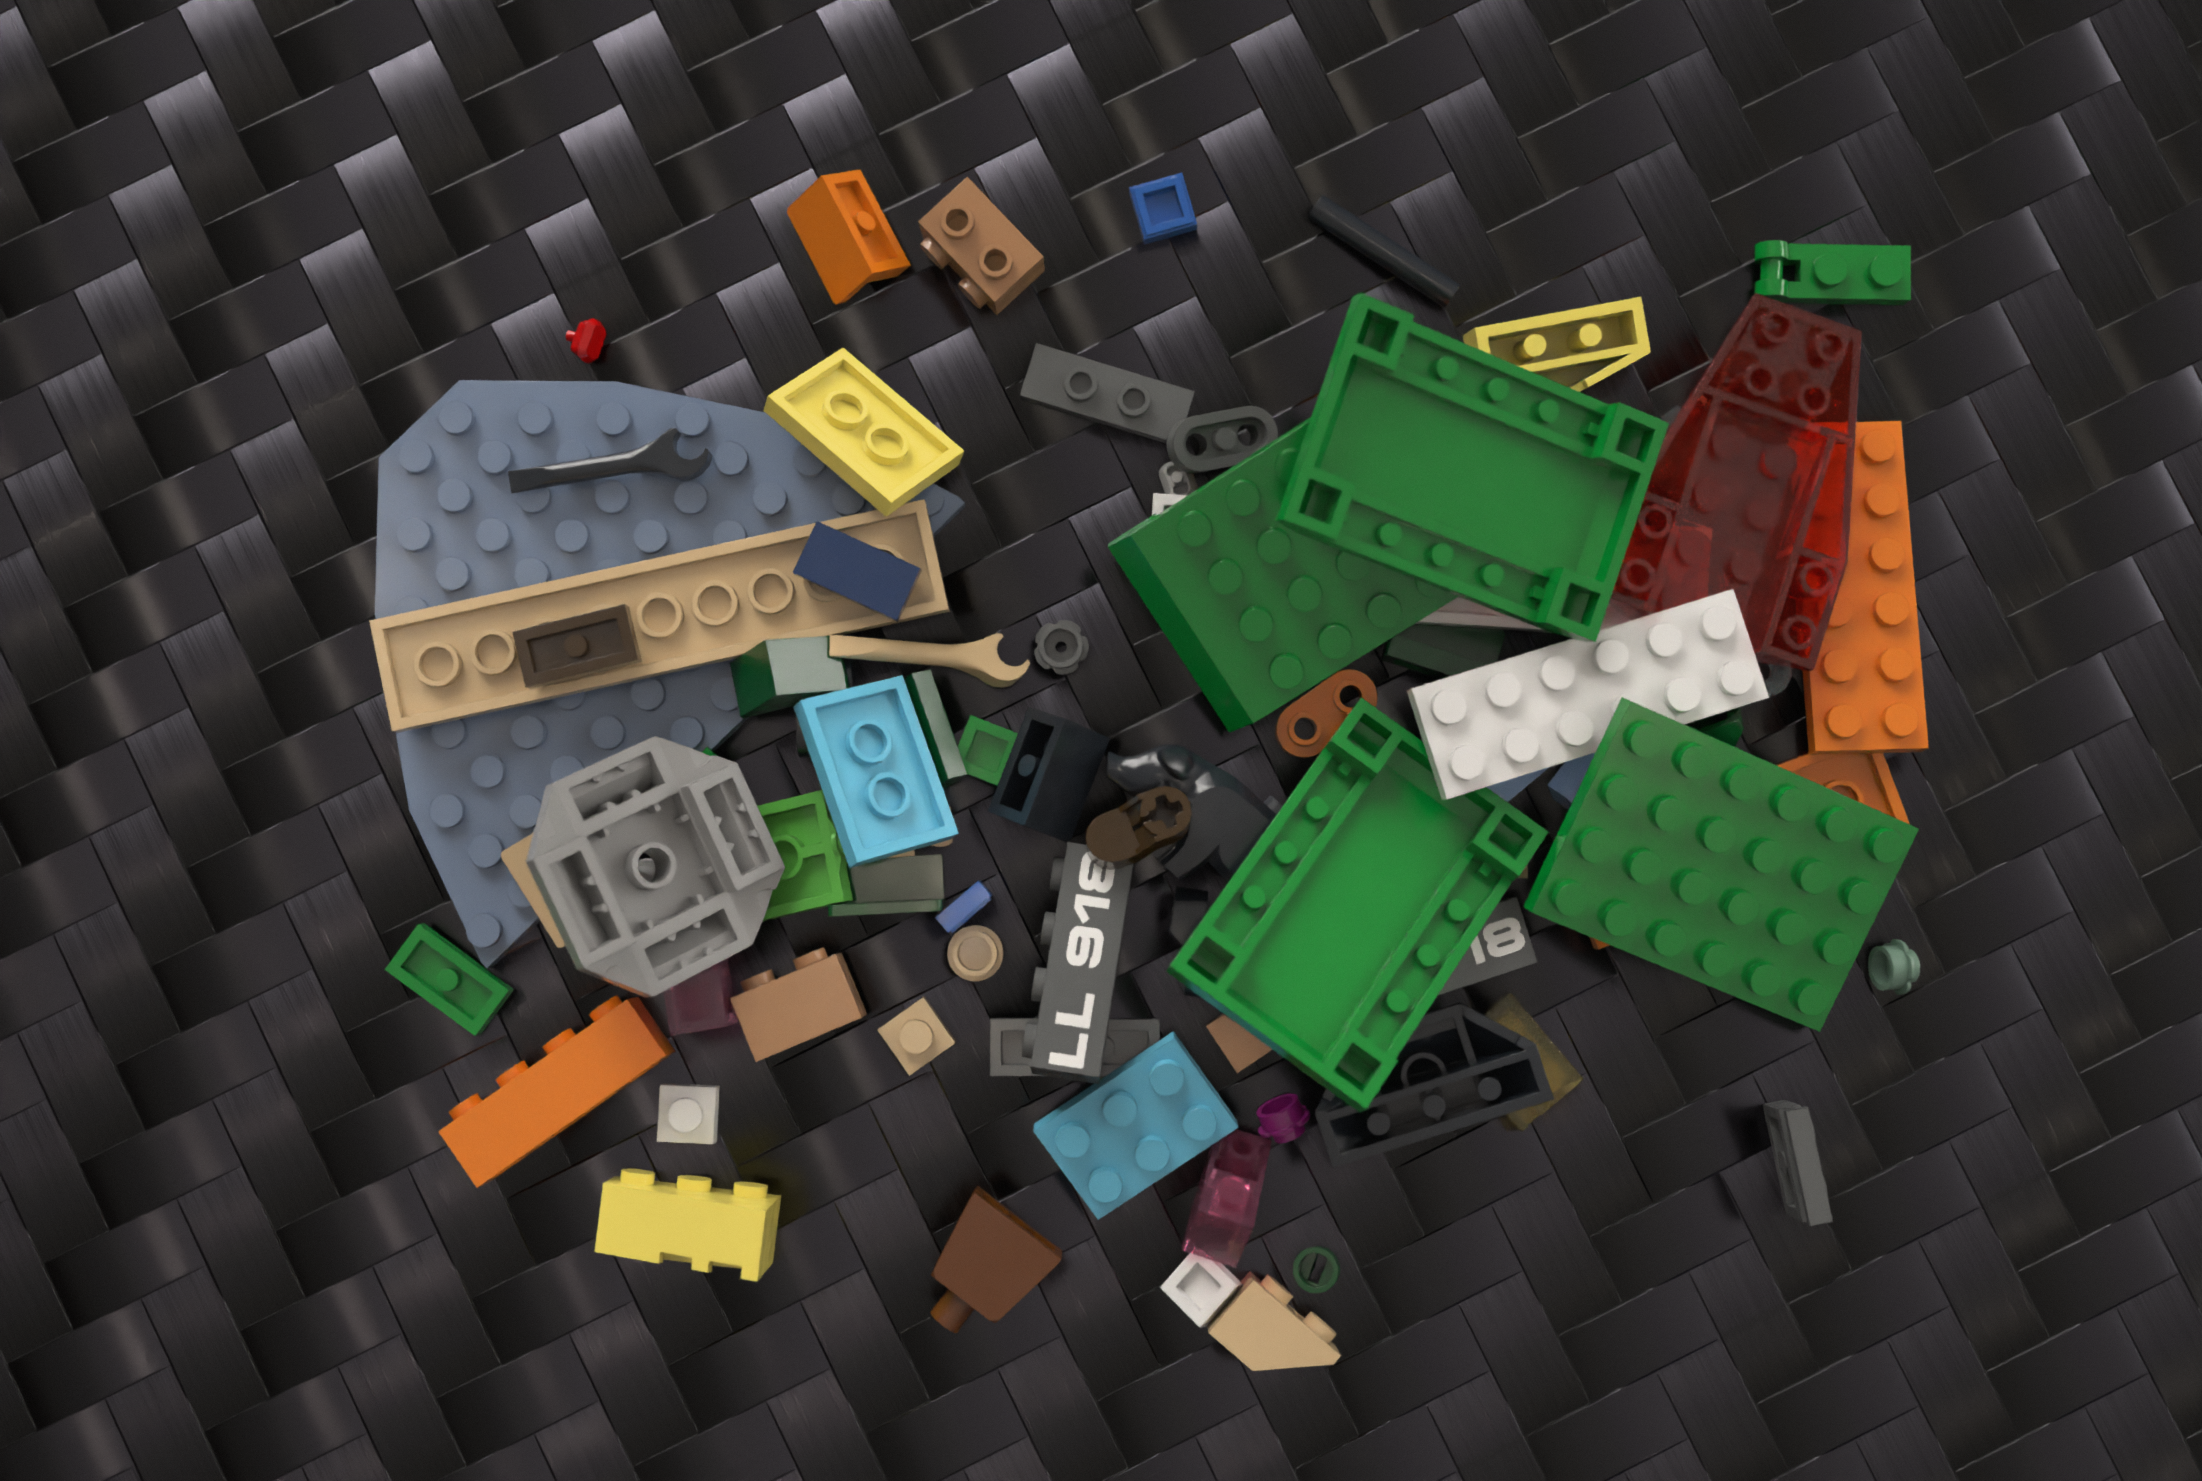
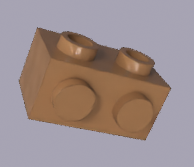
[918,177,1045,315]
[730,947,867,1062]

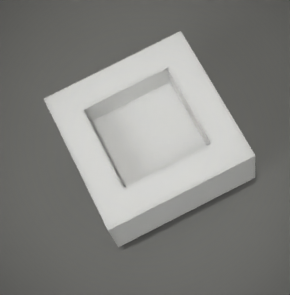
[657,1083,720,1144]
[1160,1245,1243,1328]

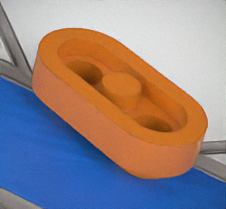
[1275,669,1377,758]

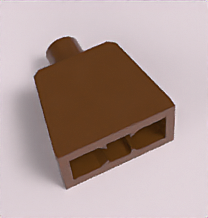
[930,1186,1062,1334]

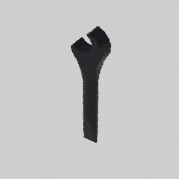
[508,428,713,493]

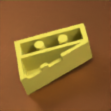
[1463,297,1651,392]
[594,1169,781,1282]

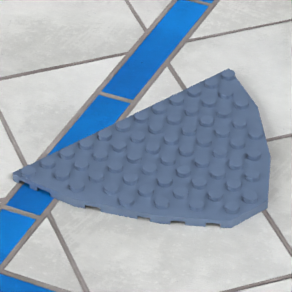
[375,380,966,968]

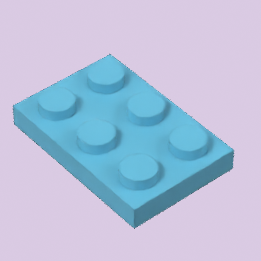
[794,675,959,868]
[1033,1031,1238,1220]

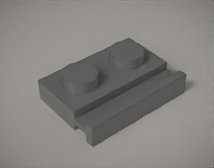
[1763,1100,1833,1226]

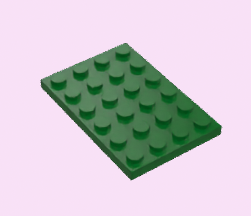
[1523,697,1919,1032]

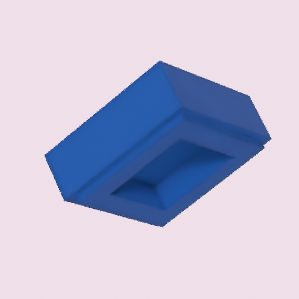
[1129,173,1197,245]
[935,880,993,933]

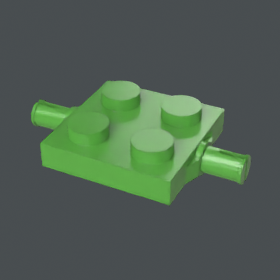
[757,790,853,922]

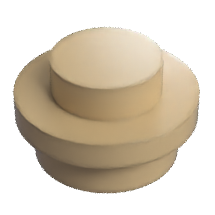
[947,925,1004,981]

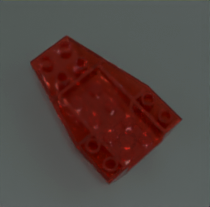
[1608,293,1862,671]

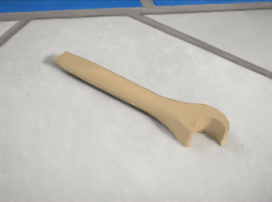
[829,633,1030,688]

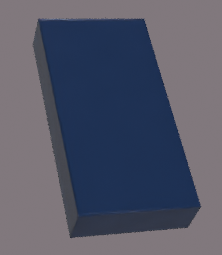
[793,521,922,622]

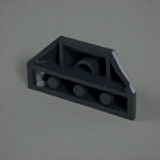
[1315,1002,1554,1168]

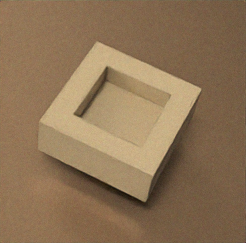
[878,996,957,1076]

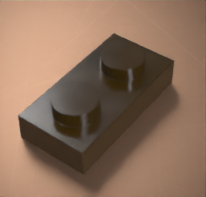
[513,604,642,689]

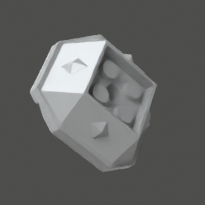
[526,736,785,997]

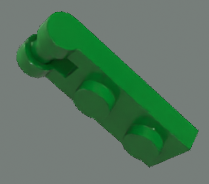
[1755,240,1911,305]

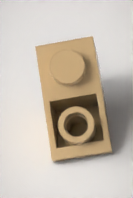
[1207,1271,1341,1371]

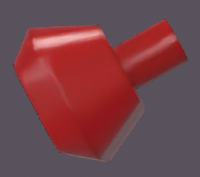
[565,318,606,363]

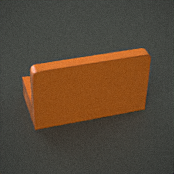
[787,169,910,304]

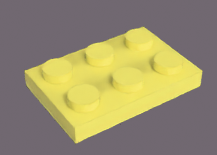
[763,348,964,517]

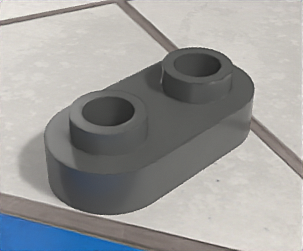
[1166,406,1278,473]

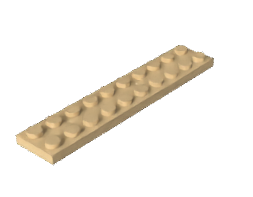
[369,499,950,733]

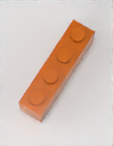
[438,995,676,1188]

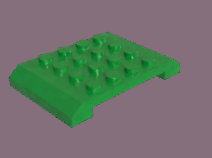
[1276,293,1669,642]
[1108,416,1459,733]
[1166,698,1548,1113]

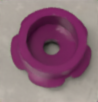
[1256,1093,1311,1143]

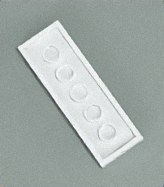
[1407,589,1769,800]

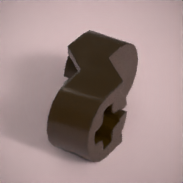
[1086,786,1192,870]

